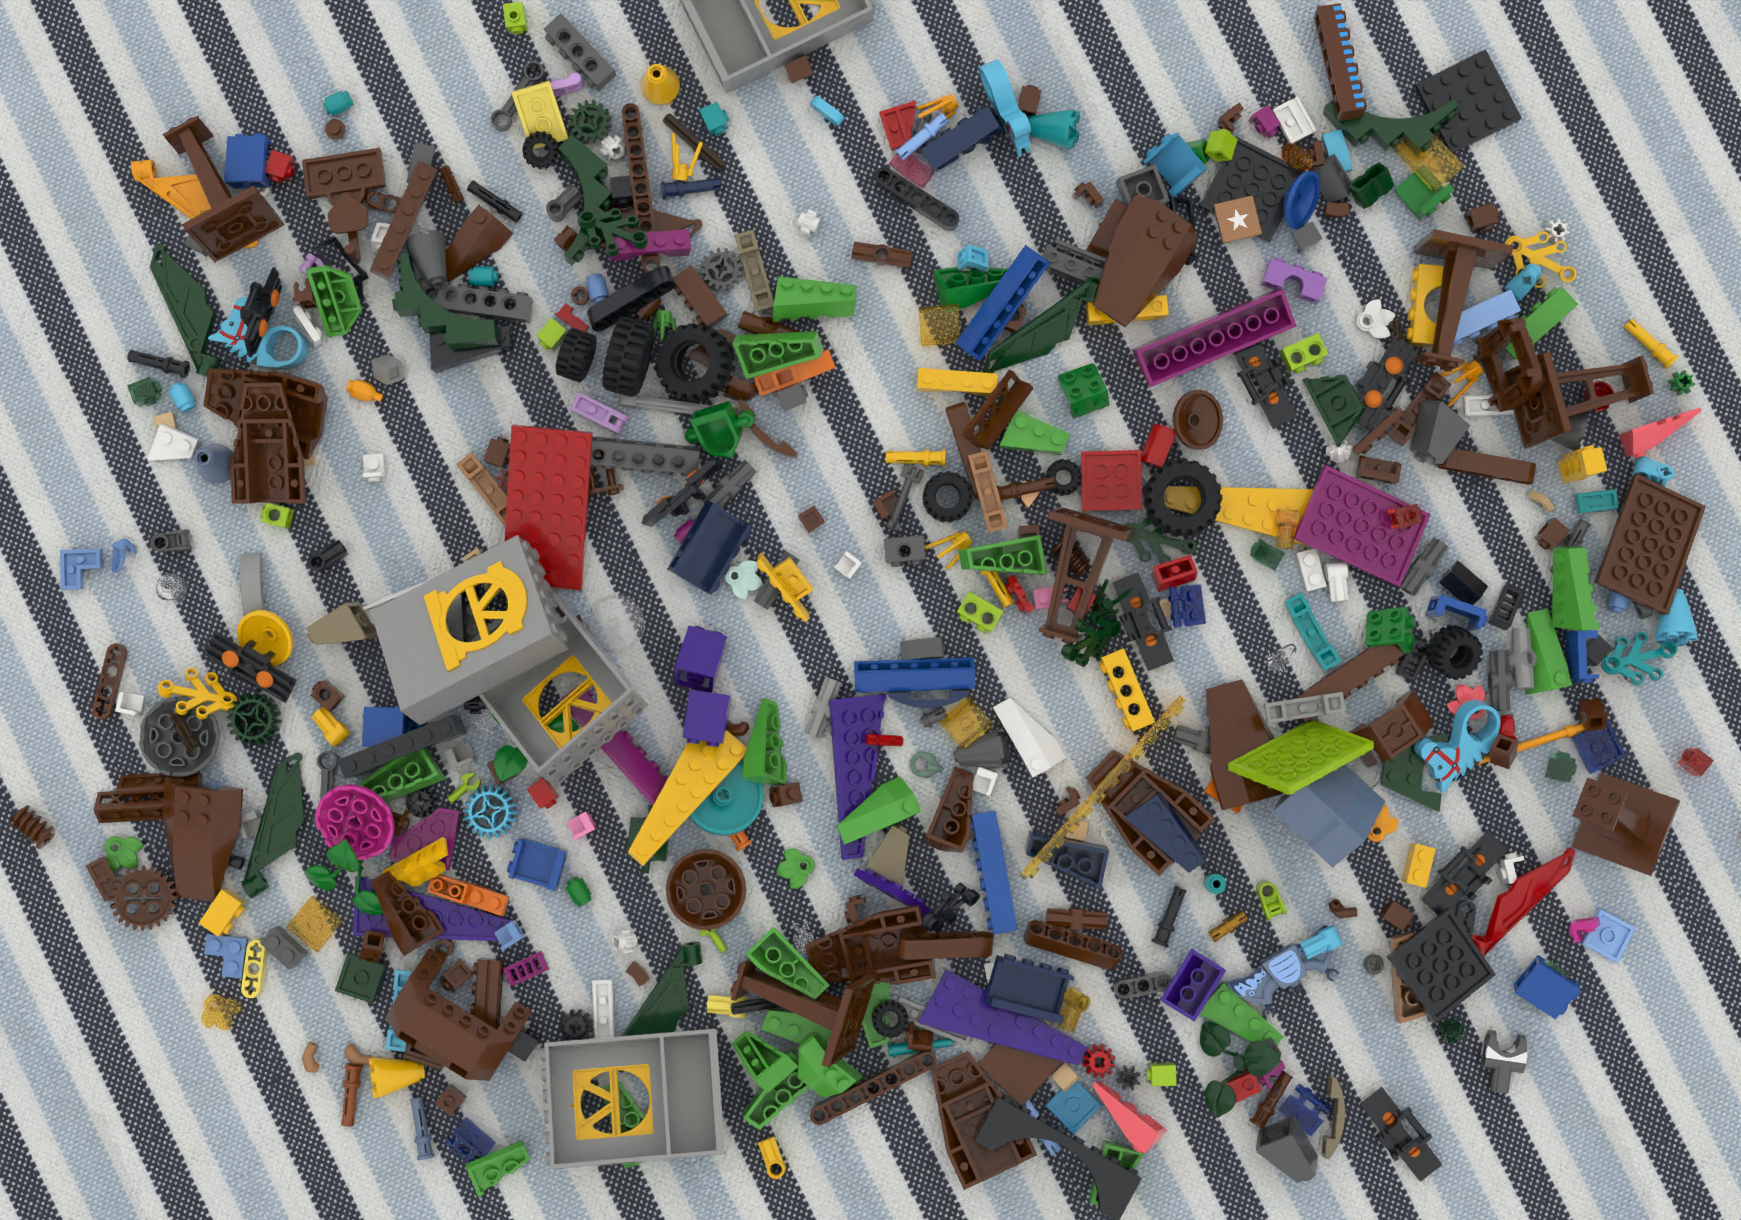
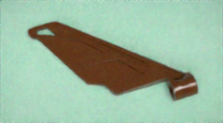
[554,207,703,252]

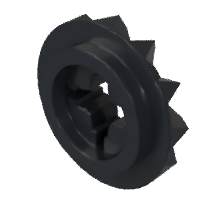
[406,787,438,817]

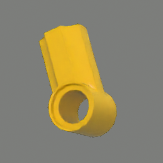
[311,707,351,748]
[758,1136,786,1179]

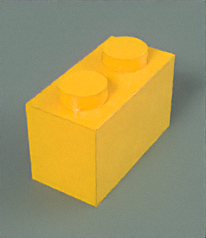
[1401,843,1436,888]
[199,888,246,937]

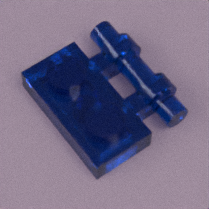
[1168,584,1206,628]
[1278,1083,1331,1136]
[444,1117,496,1164]

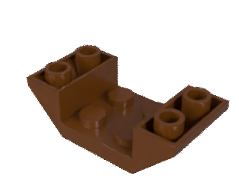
[1349,689,1434,767]

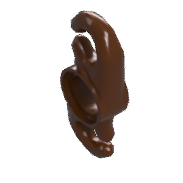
[365,190,402,214]

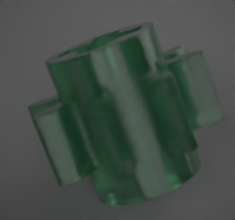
[1439,1018,1465,1044]

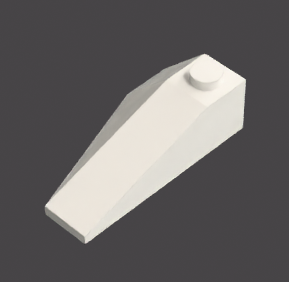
[993,698,1066,777]

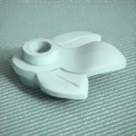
[725,560,763,599]

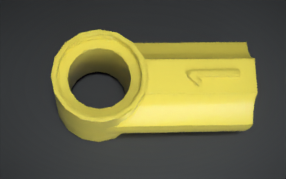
[707,995,748,1018]

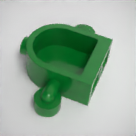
[685,401,755,458]

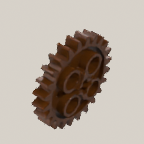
[109,865,177,931]

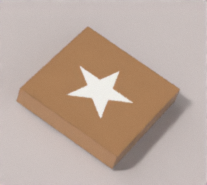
[1213,195,1262,244]

